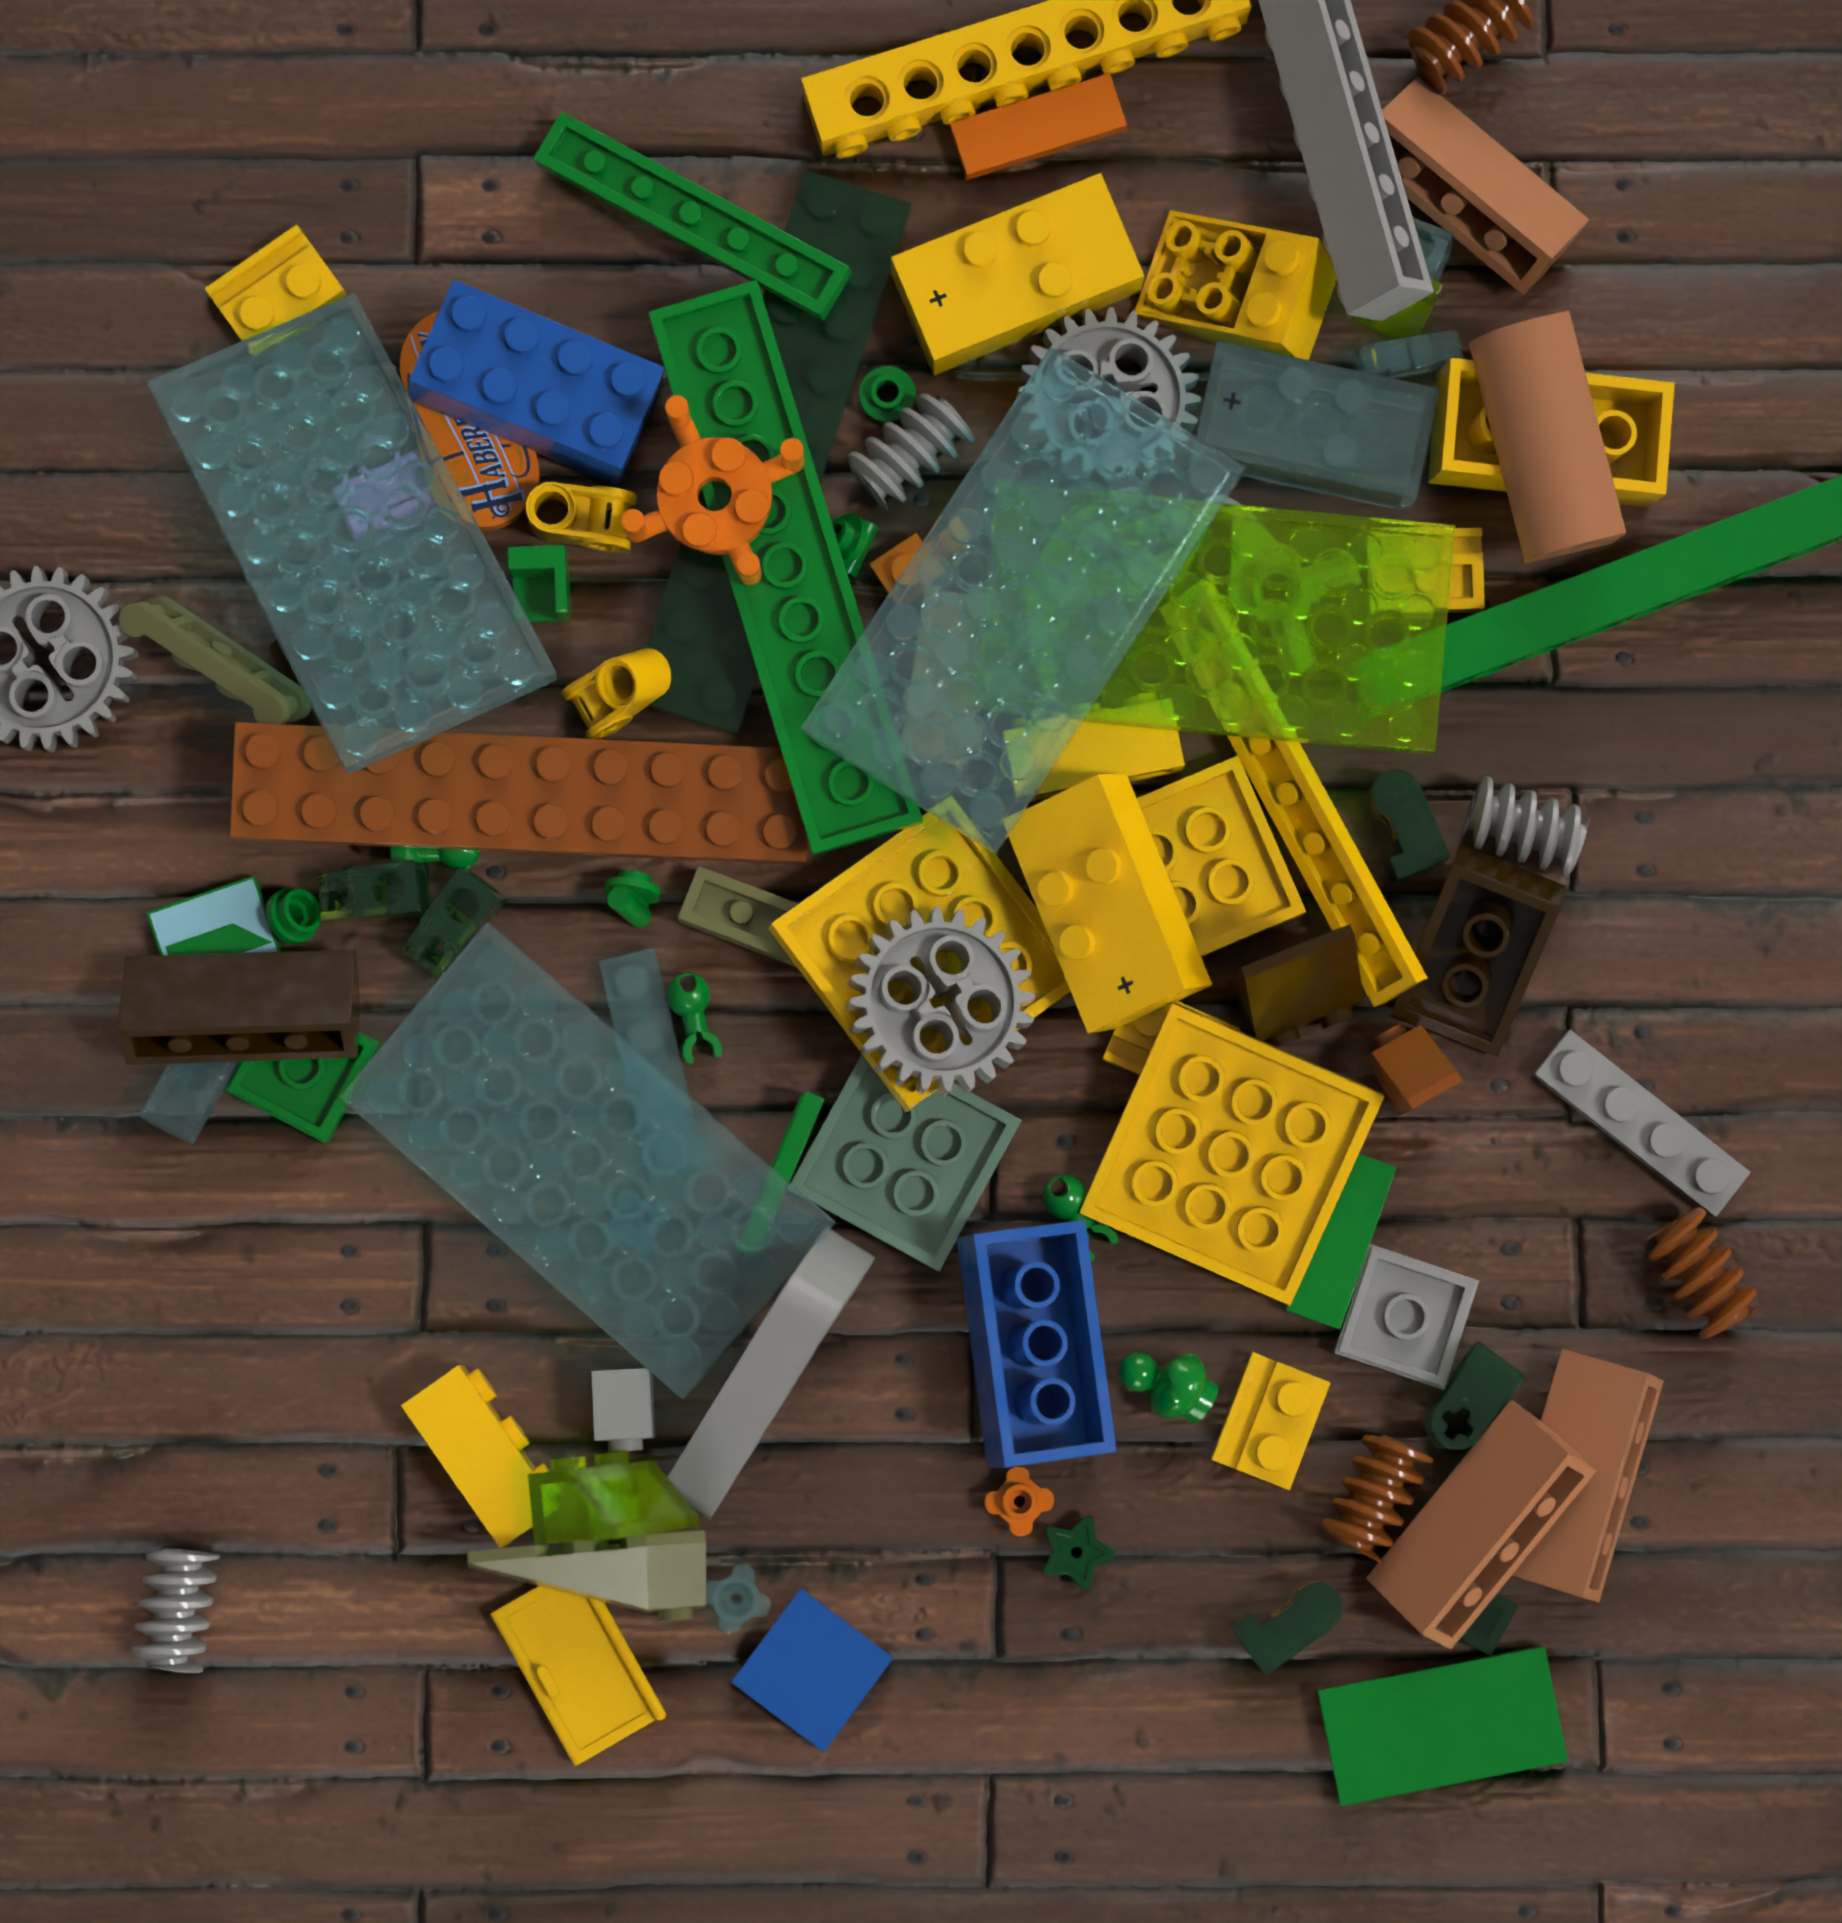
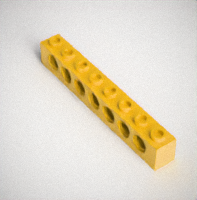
[801,0,1251,158]

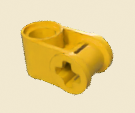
[526,482,637,553]
[561,648,671,739]

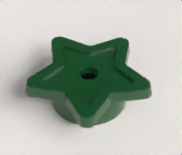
[1042,1515,1116,1591]

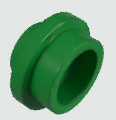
[859,366,916,423]
[266,888,322,945]

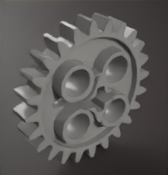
[1016,307,1201,490]
[0,566,139,752]
[845,907,1035,1097]

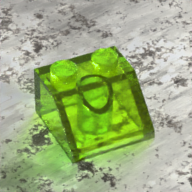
[528,1451,700,1544]

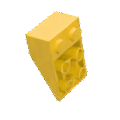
[1135,210,1337,368]

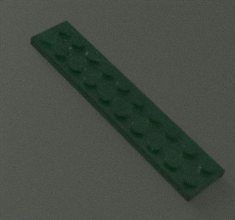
[646,170,912,736]

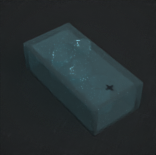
[1189,341,1440,512]

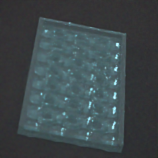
[147,293,556,775]
[801,347,1245,855]
[340,922,836,1399]

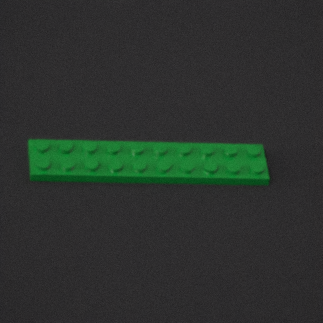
[648,280,923,856]

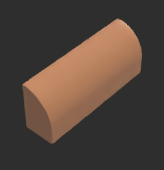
[1382,76,1590,296]
[1469,310,1626,564]
[1512,1349,1664,1603]
[1366,1400,1597,1649]

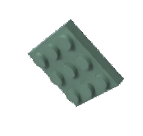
[788,1054,1022,1272]

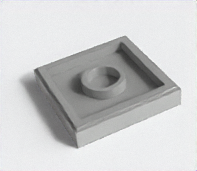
[1333,1244,1479,1390]

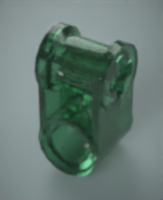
[1425,1340,1526,1452]

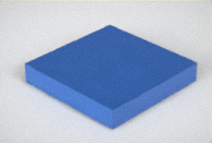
[731,1588,893,1752]

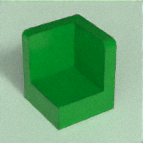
[508,545,572,624]

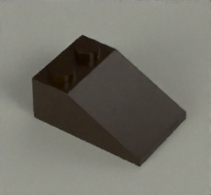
[1391,844,1566,1057]
[1227,924,1364,1048]

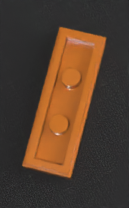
[950,73,1127,180]

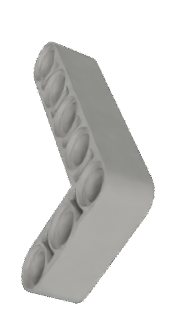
[661,1227,876,1520]

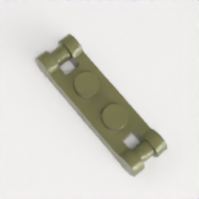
[119,596,312,724]

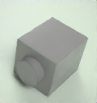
[591,1368,656,1452]

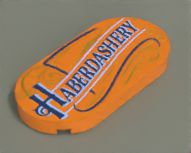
[400,311,540,531]

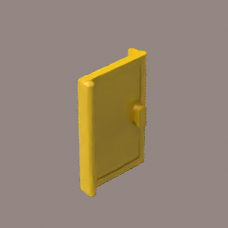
[490,1586,666,1767]

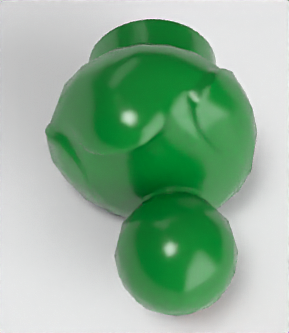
[1119,1352,1218,1424]

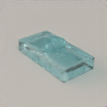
[139,1061,240,1145]

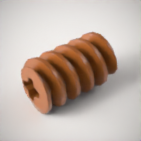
[1408,0,1534,95]
[1645,1207,1759,1339]
[1320,1434,1434,1564]

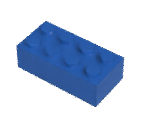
[409,279,665,487]
[957,1220,1117,1468]

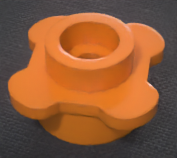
[985,1466,1054,1536]

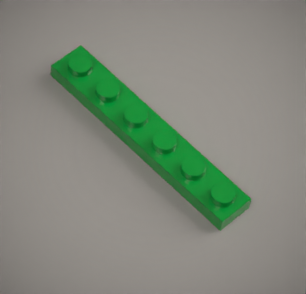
[533,111,852,321]

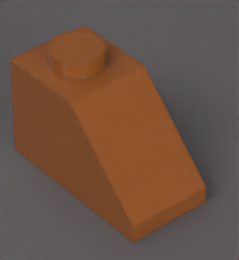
[1365,1022,1463,1116]

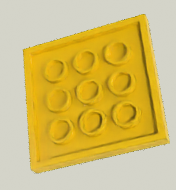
[768,796,1071,1112]
[1079,1002,1385,1306]

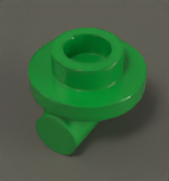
[832,513,879,579]
[603,870,661,928]

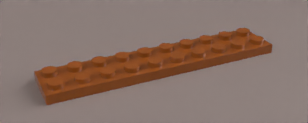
[230,722,808,865]

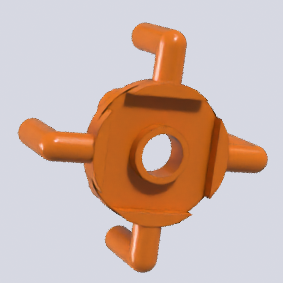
[621,395,805,585]

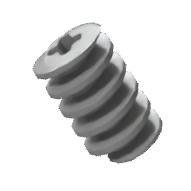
[847,393,975,512]
[1462,776,1590,878]
[130,1548,220,1673]

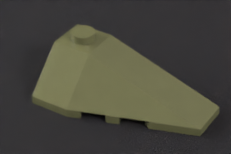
[467,1530,706,1622]

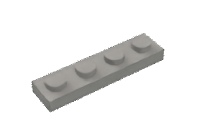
[1532,1029,1751,1218]

